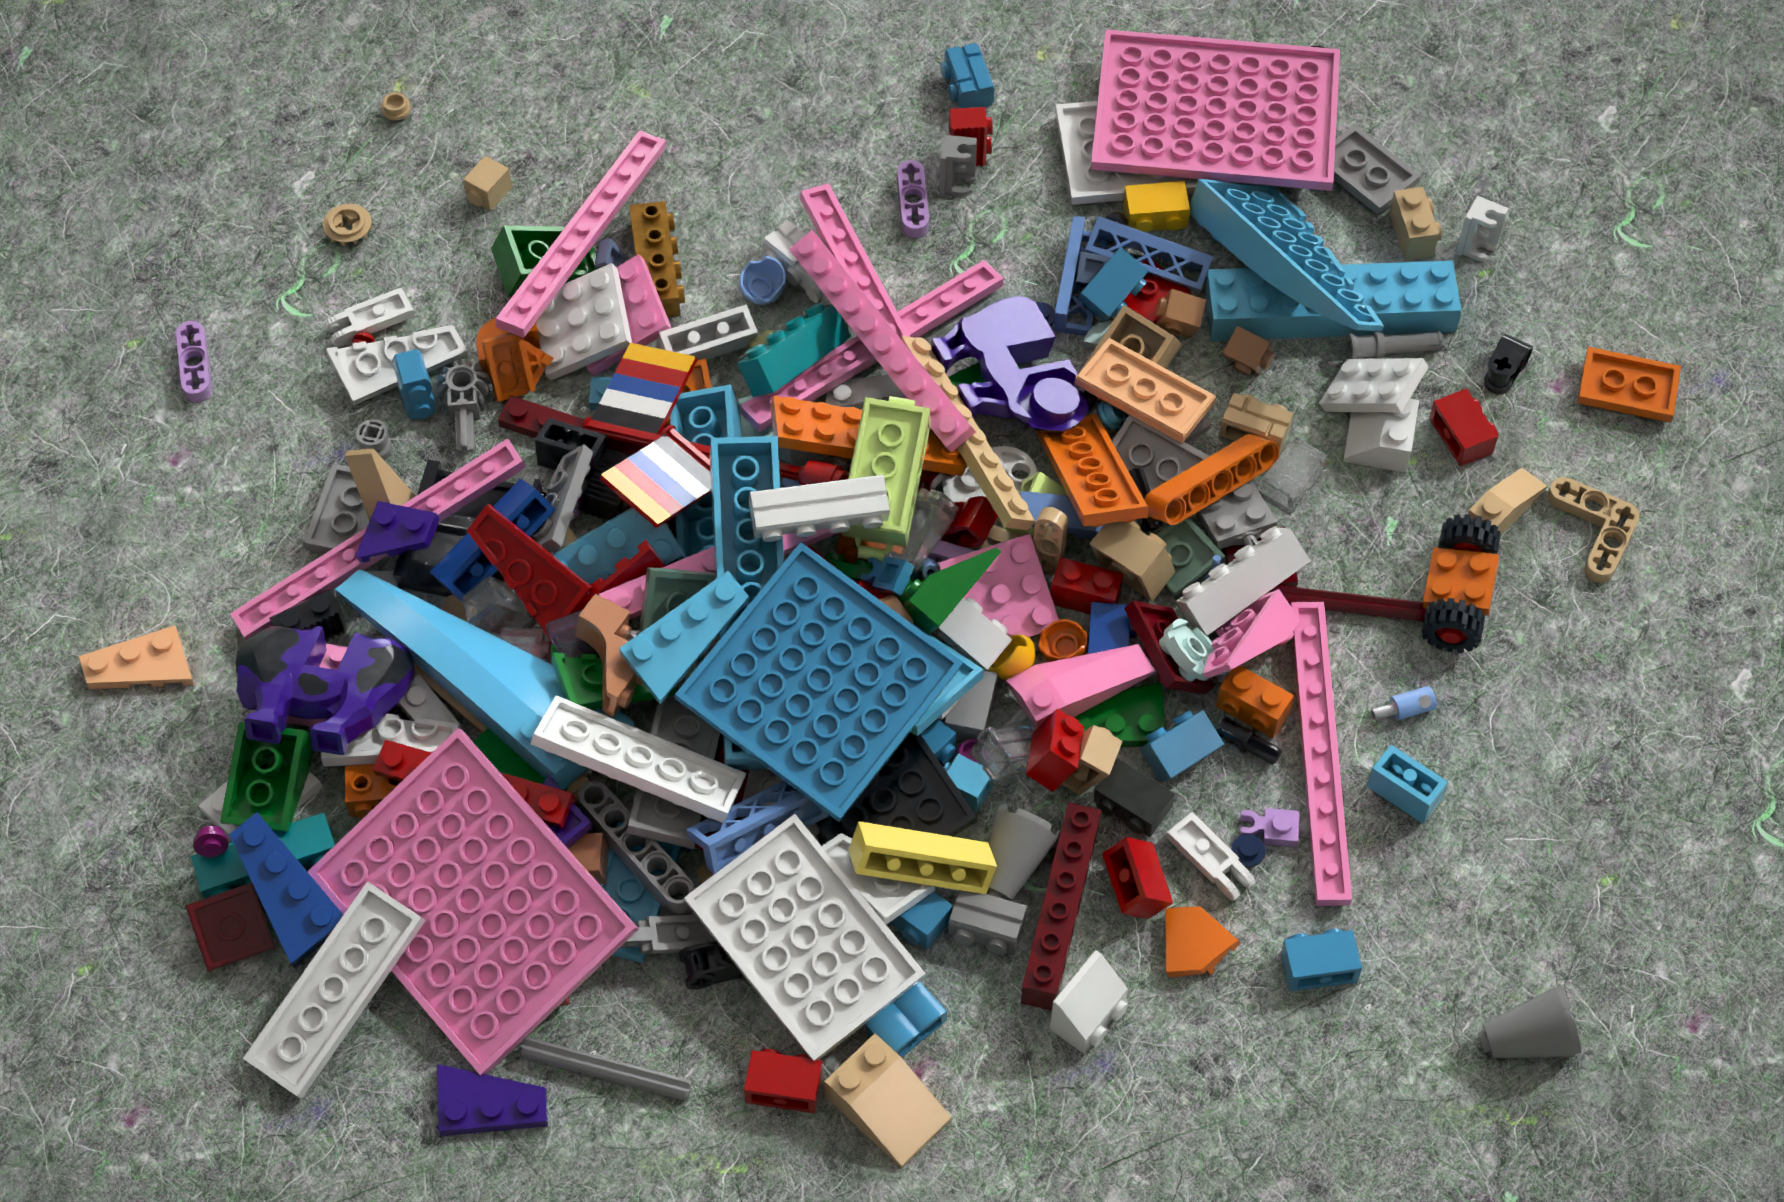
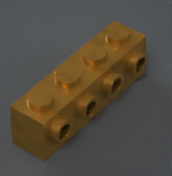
[629,201,685,318]

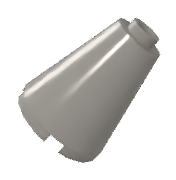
[986,804,1060,901]
[1478,986,1582,1058]

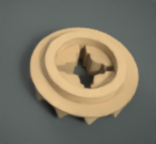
[323,204,372,246]

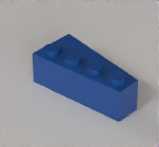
[229,812,343,967]

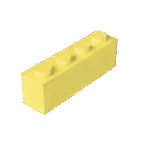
[848,821,997,894]

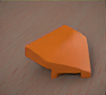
[481,333,554,402]
[1165,906,1240,978]

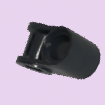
[1484,333,1534,394]
[679,941,743,990]

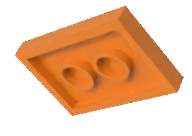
[1577,347,1681,423]

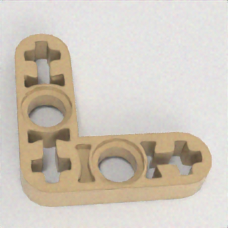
[1547,477,1640,583]
[975,507,1068,575]

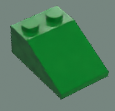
[491,225,598,297]
[898,547,1002,634]
[220,722,313,832]

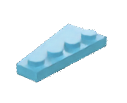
[619,571,749,705]

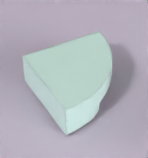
[1083,321,1113,349]

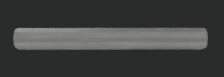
[520,1037,691,1101]

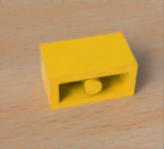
[1123,181,1190,232]

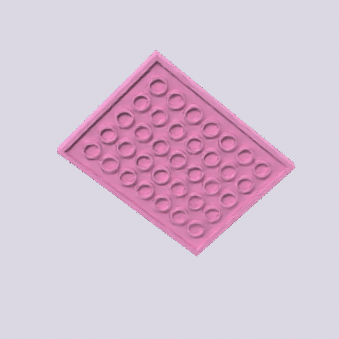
[1091,30,1340,191]
[307,728,639,1076]

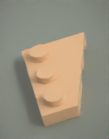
[79,626,194,689]

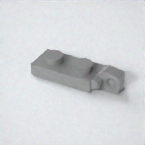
[621,914,716,954]

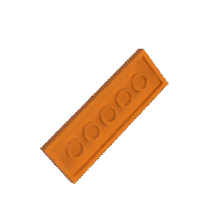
[770,396,967,476]
[1035,414,1148,527]

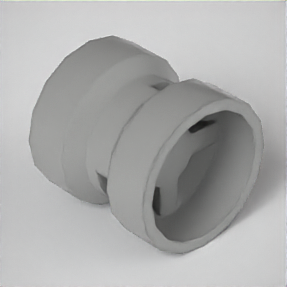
[356,419,392,460]

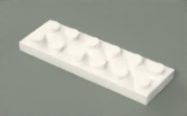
[530,695,746,823]
[243,881,426,1099]

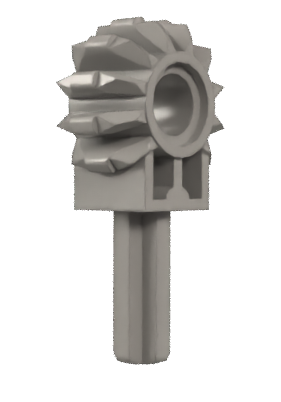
[436,359,490,455]

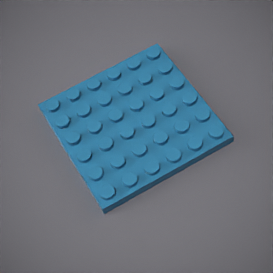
[675,542,963,822]

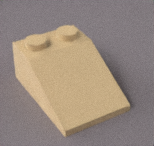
[1078,305,1182,402]
[824,1033,952,1169]

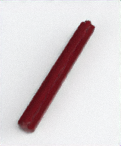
[1269,585,1426,621]

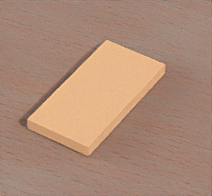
[1075,338,1216,443]

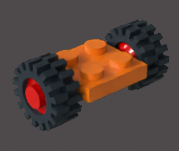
[1421,514,1501,653]

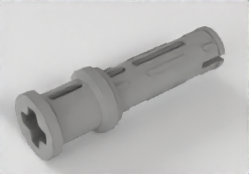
[1346,331,1443,359]

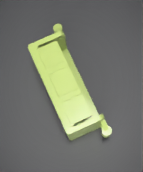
[841,396,931,562]

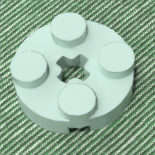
[1159,619,1215,682]

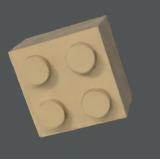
[1089,521,1176,602]

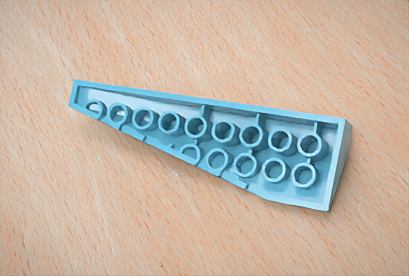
[1189,179,1384,331]
[335,569,634,790]

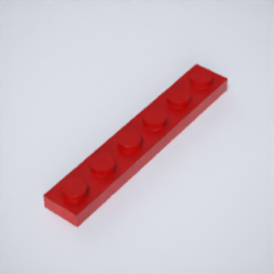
[372,739,575,829]

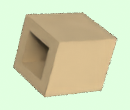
[463,156,512,211]

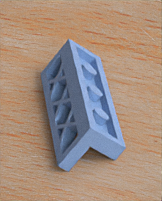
[1054,216,1108,336]
[1085,216,1213,292]
[687,781,829,874]

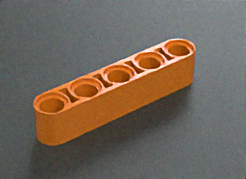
[1144,434,1280,525]

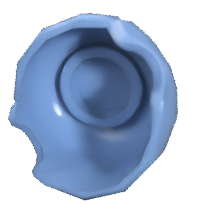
[739,256,786,305]

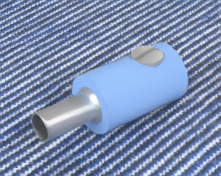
[1371,686,1437,721]

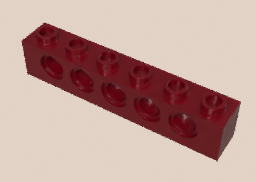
[1021,802,1101,1011]

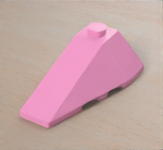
[1203,589,1300,679]
[1006,644,1155,730]

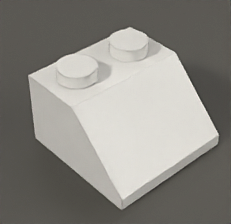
[1343,399,1419,473]
[1050,950,1128,1054]

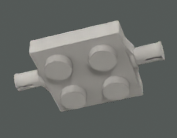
[1196,480,1277,550]

